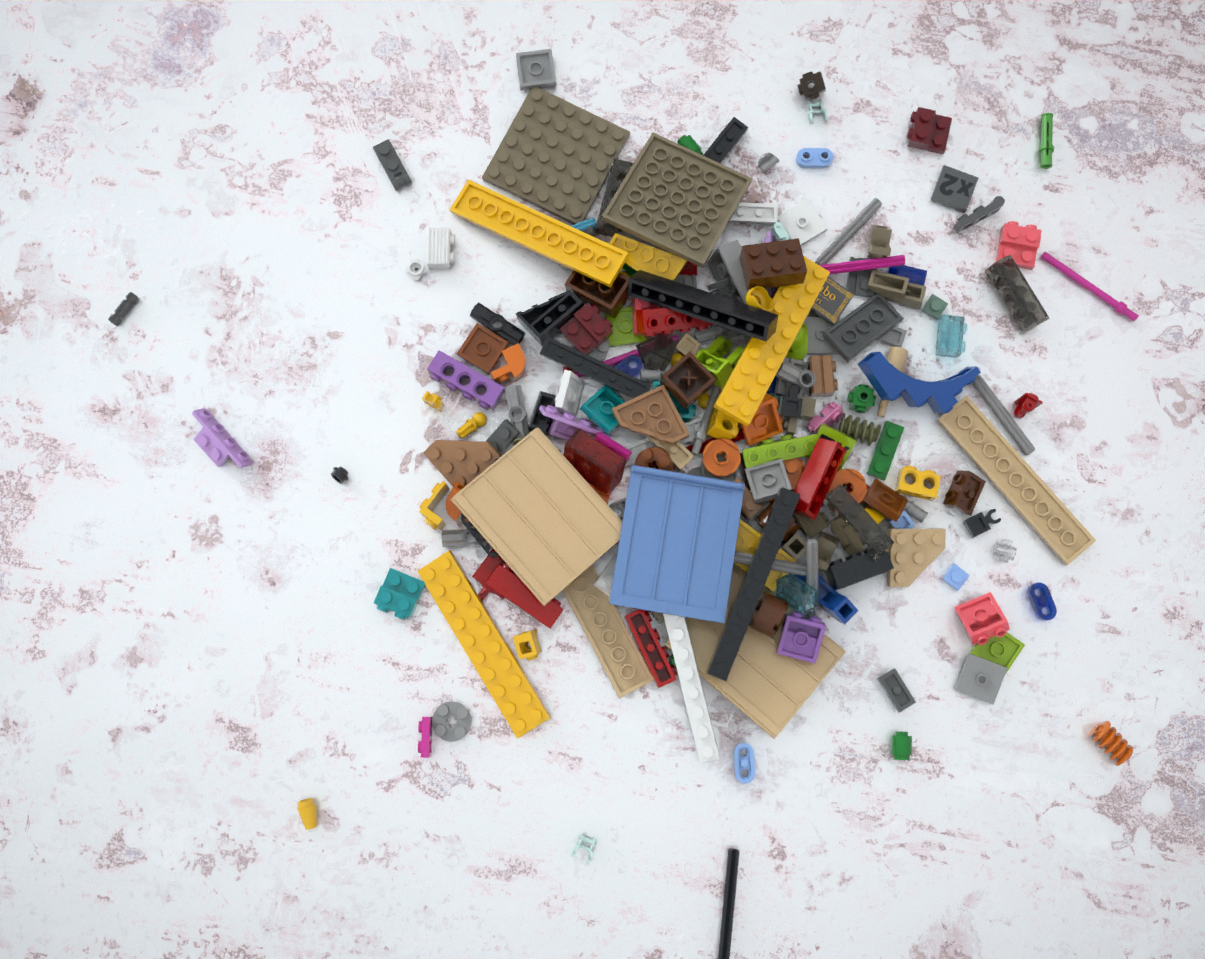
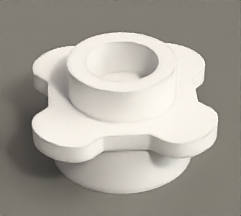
[405,259,428,281]

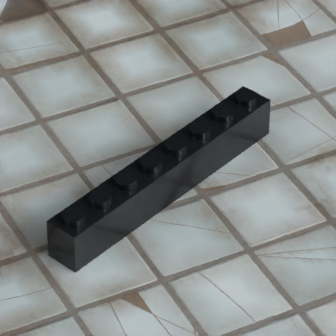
[628,270,778,341]

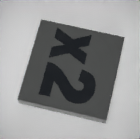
[930,165,978,212]

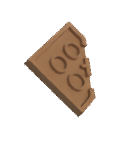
[612,384,690,445]
[423,440,502,486]

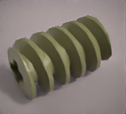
[838,413,881,446]

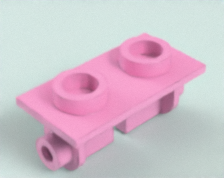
[806,401,844,434]

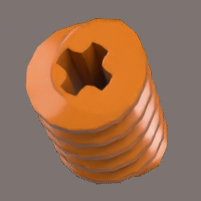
[1089,721,1134,766]

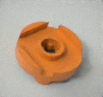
[702,438,741,478]
[828,469,867,507]

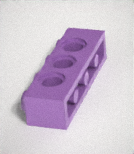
[427,350,505,410]

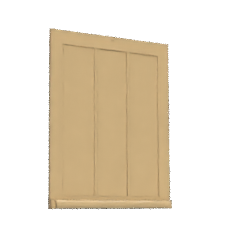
[451,427,623,606]
[664,564,846,739]

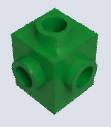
[847,384,876,413]

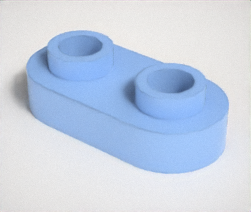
[796,148,834,168]
[733,743,755,784]

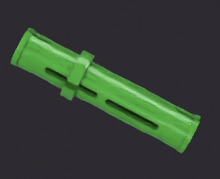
[1039,113,1054,169]

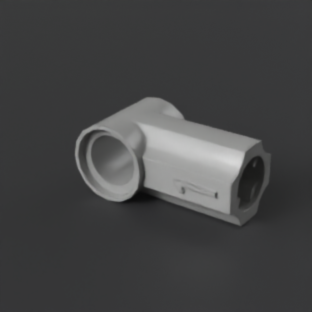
[775,360,816,390]

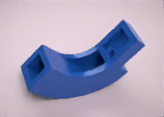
[793,562,858,625]

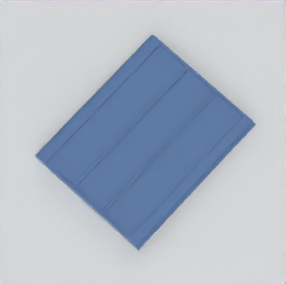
[609,465,745,623]

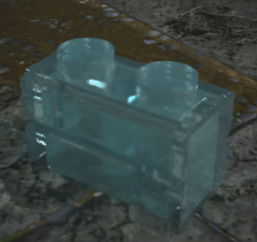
[935,314,967,358]
[776,573,819,616]

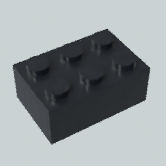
[824,545,894,591]

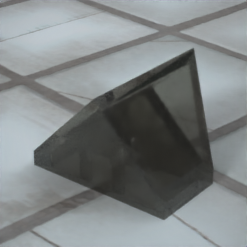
[636,334,678,371]

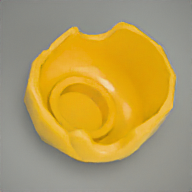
[746,286,774,312]

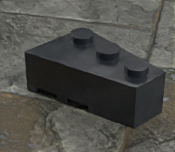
[515,290,583,347]

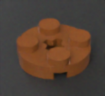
[635,446,674,472]

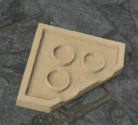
[887,528,946,587]

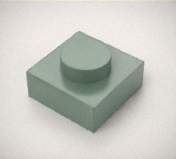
[921,294,948,320]

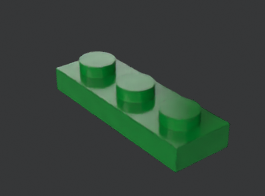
[866,421,904,481]

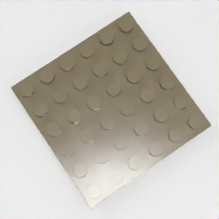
[482,86,630,224]
[601,132,752,268]

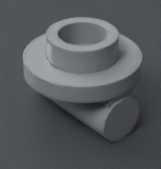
[758,152,779,173]

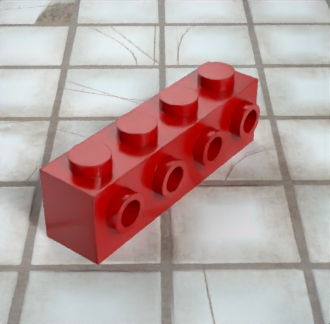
[636,307,714,336]
[794,438,847,520]
[485,563,564,629]
[624,609,678,688]

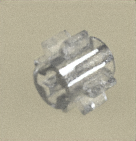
[992,539,1017,564]

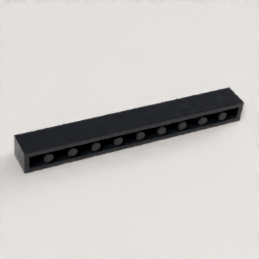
[706,487,800,681]

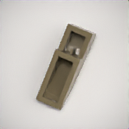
[867,270,926,310]

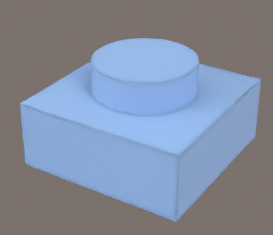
[887,510,915,528]
[941,563,970,591]

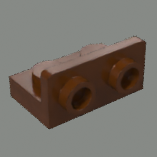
[943,470,986,516]

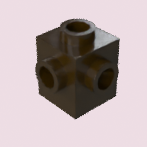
[797,71,826,100]

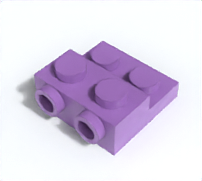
[776,611,826,664]

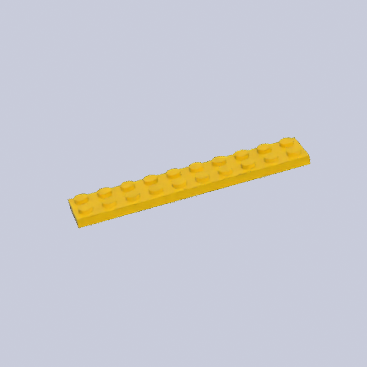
[449,179,629,287]
[713,256,830,427]
[417,550,551,739]

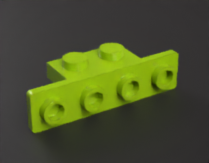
[742,434,818,468]

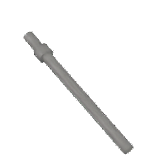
[691,353,730,456]

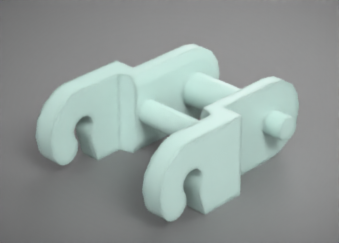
[807,99,828,124]
[772,222,789,241]
[571,833,597,863]

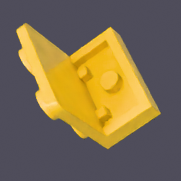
[419,481,449,531]

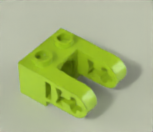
[695,336,745,389]

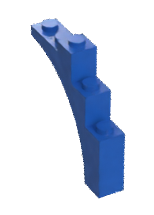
[858,352,981,414]

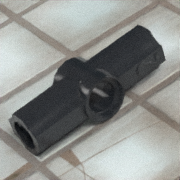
[470,302,526,345]

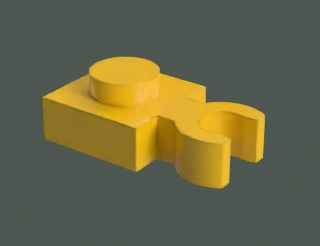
[422,391,444,412]

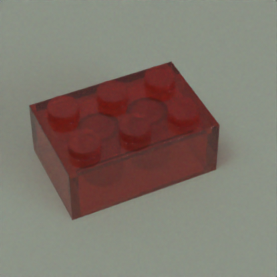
[563,429,626,496]

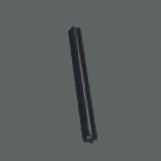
[718,848,740,959]

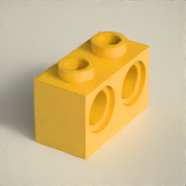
[707,407,739,440]
[895,465,941,501]

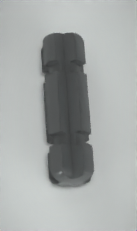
[108,292,138,325]

